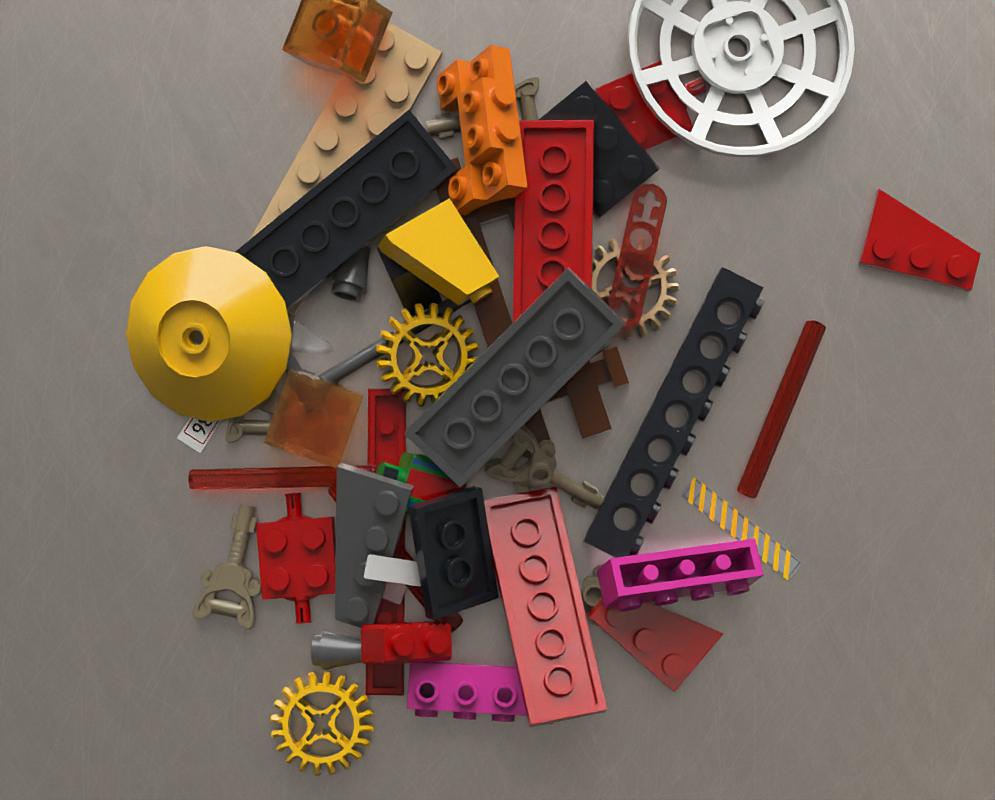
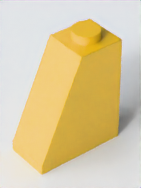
[378,198,499,305]

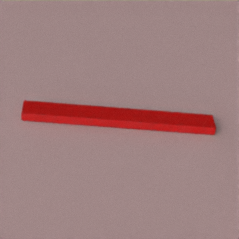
[365,388,407,696]

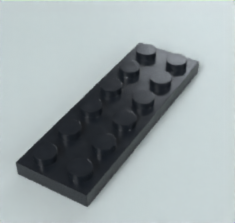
[235,110,458,311]

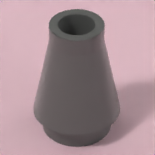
[330,246,371,301]
[311,631,363,670]

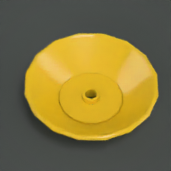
[126,246,292,422]

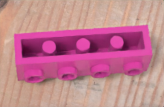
[597,538,764,612]
[407,662,553,724]

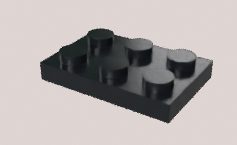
[538,79,659,217]
[408,486,499,620]

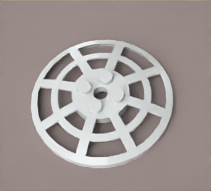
[627,0,855,157]

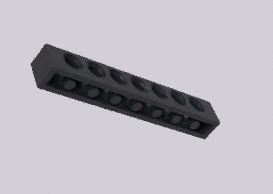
[583,267,765,558]

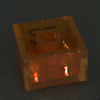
[282,0,393,83]
[264,367,364,468]

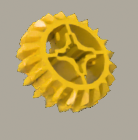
[375,303,479,406]
[270,671,374,776]

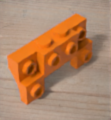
[436,45,527,216]

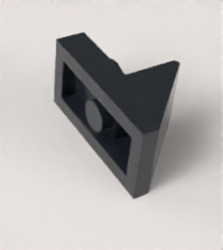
[377,247,442,317]

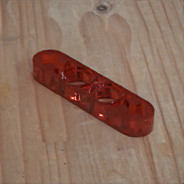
[608,184,667,332]

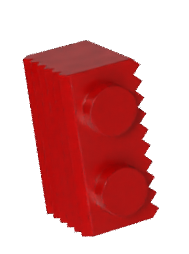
[361,621,452,665]

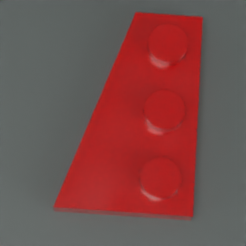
[859,189,981,292]

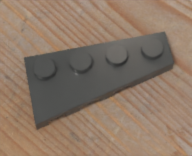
[335,462,414,628]

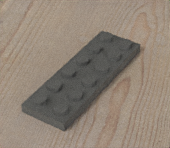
[404,267,625,487]

